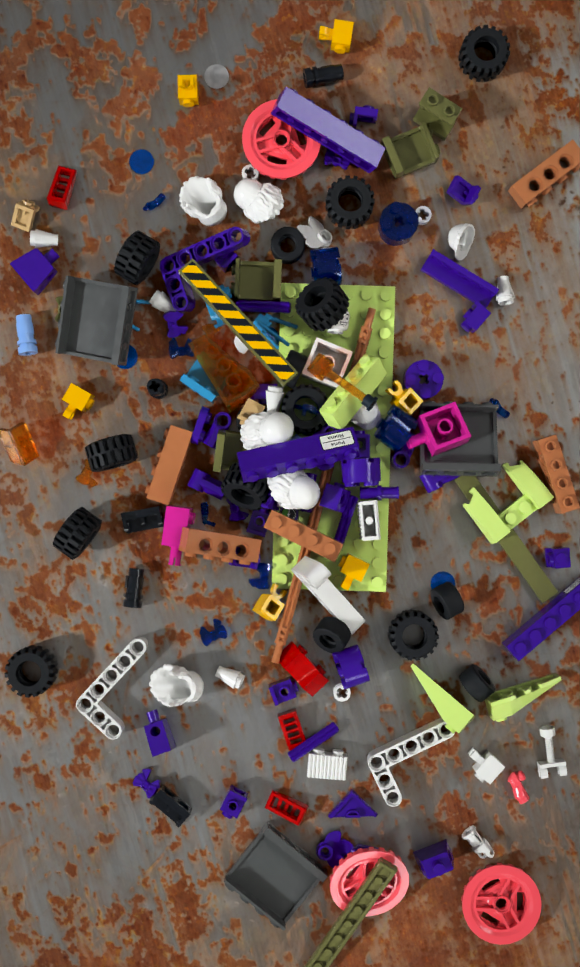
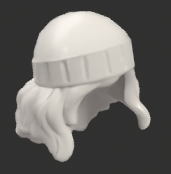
[179,176,227,227]
[233,178,284,224]
[240,412,294,450]
[267,470,320,510]
[149,664,204,707]

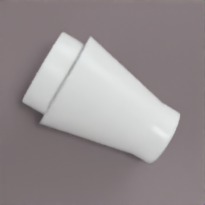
[30,229,58,248]
[496,276,515,306]
[149,290,176,313]
[266,385,285,414]
[215,666,245,689]

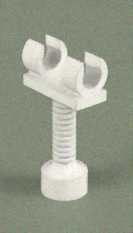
[537,725,567,779]

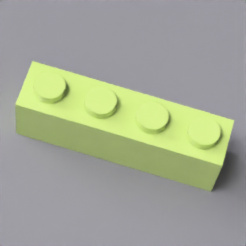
[319,354,387,429]

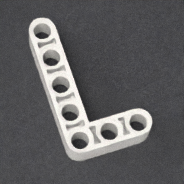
[291,556,365,635]
[76,636,149,740]
[367,718,455,807]

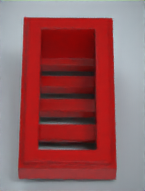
[47,166,77,210]
[278,708,306,751]
[265,790,309,826]

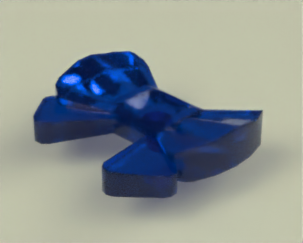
[168,338,195,359]
[294,404,320,416]
[249,563,273,589]
[200,619,228,646]

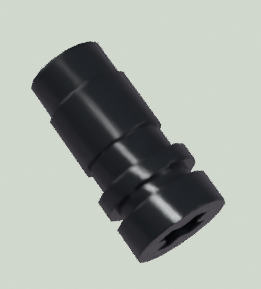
[303,64,344,88]
[147,378,169,399]
[122,568,144,608]

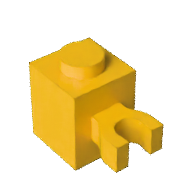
[319,19,354,54]
[177,75,199,107]
[385,380,423,416]
[62,383,95,420]
[338,553,370,590]
[252,584,287,621]

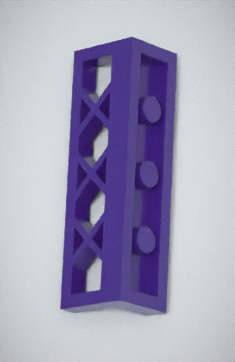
[420,249,499,308]

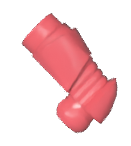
[507,770,530,804]

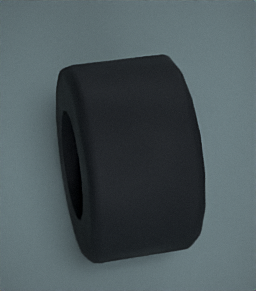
[271,227,305,264]
[286,350,308,388]
[430,582,464,620]
[313,616,351,653]
[459,664,495,702]

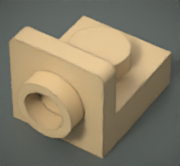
[11,199,40,232]
[237,398,265,425]

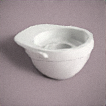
[448,223,475,260]
[351,403,381,430]

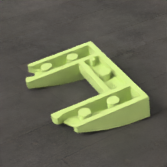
[463,460,554,544]

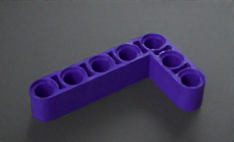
[160,226,250,312]

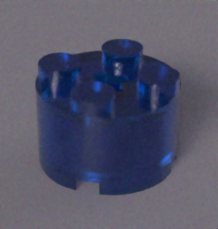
[378,202,418,246]
[310,247,342,286]
[374,405,418,451]

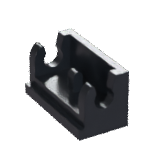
[121,506,164,533]
[149,784,192,828]

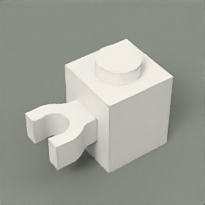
[468,747,505,784]

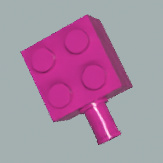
[405,402,471,457]
[161,505,196,566]

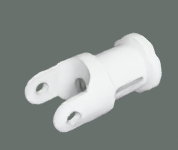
[462,825,494,859]

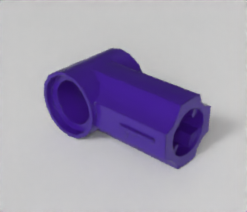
[203,412,232,449]
[390,431,415,469]
[187,468,224,500]
[419,475,459,493]

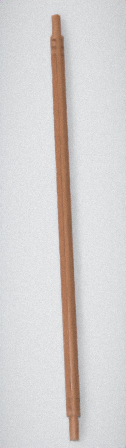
[271,308,376,664]

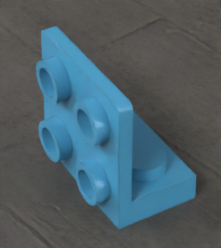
[180,351,234,404]

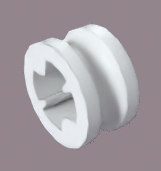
[242,164,259,180]
[413,206,432,225]
[333,683,351,702]

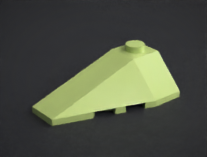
[411,664,475,734]
[485,673,562,722]

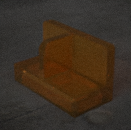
[0,422,39,466]

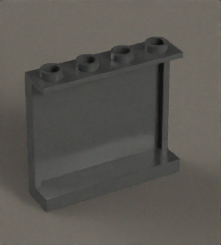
[55,276,138,366]
[419,401,501,477]
[224,822,328,930]

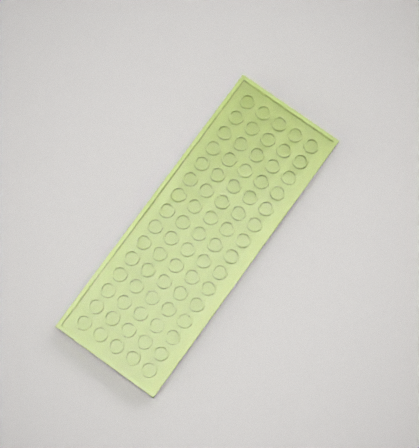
[272,283,395,592]

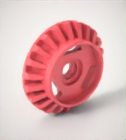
[242,99,321,180]
[329,847,409,917]
[461,863,541,945]

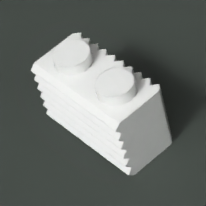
[357,500,381,541]
[307,747,348,781]

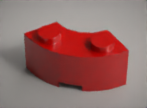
[279,641,329,697]

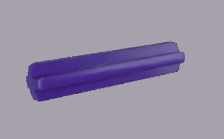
[236,300,291,313]
[334,495,358,543]
[288,722,339,762]

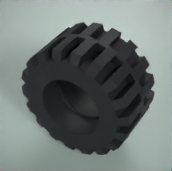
[458,25,510,82]
[325,175,375,229]
[114,230,160,285]
[295,277,349,331]
[281,384,328,434]
[85,434,138,472]
[221,462,270,510]
[53,507,102,560]
[388,610,439,661]
[4,645,58,698]

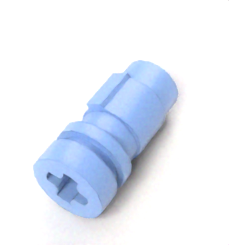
[16,314,38,356]

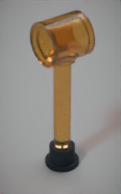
[307,353,378,411]

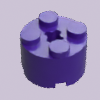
[403,359,444,400]
[341,458,381,487]
[332,645,370,690]

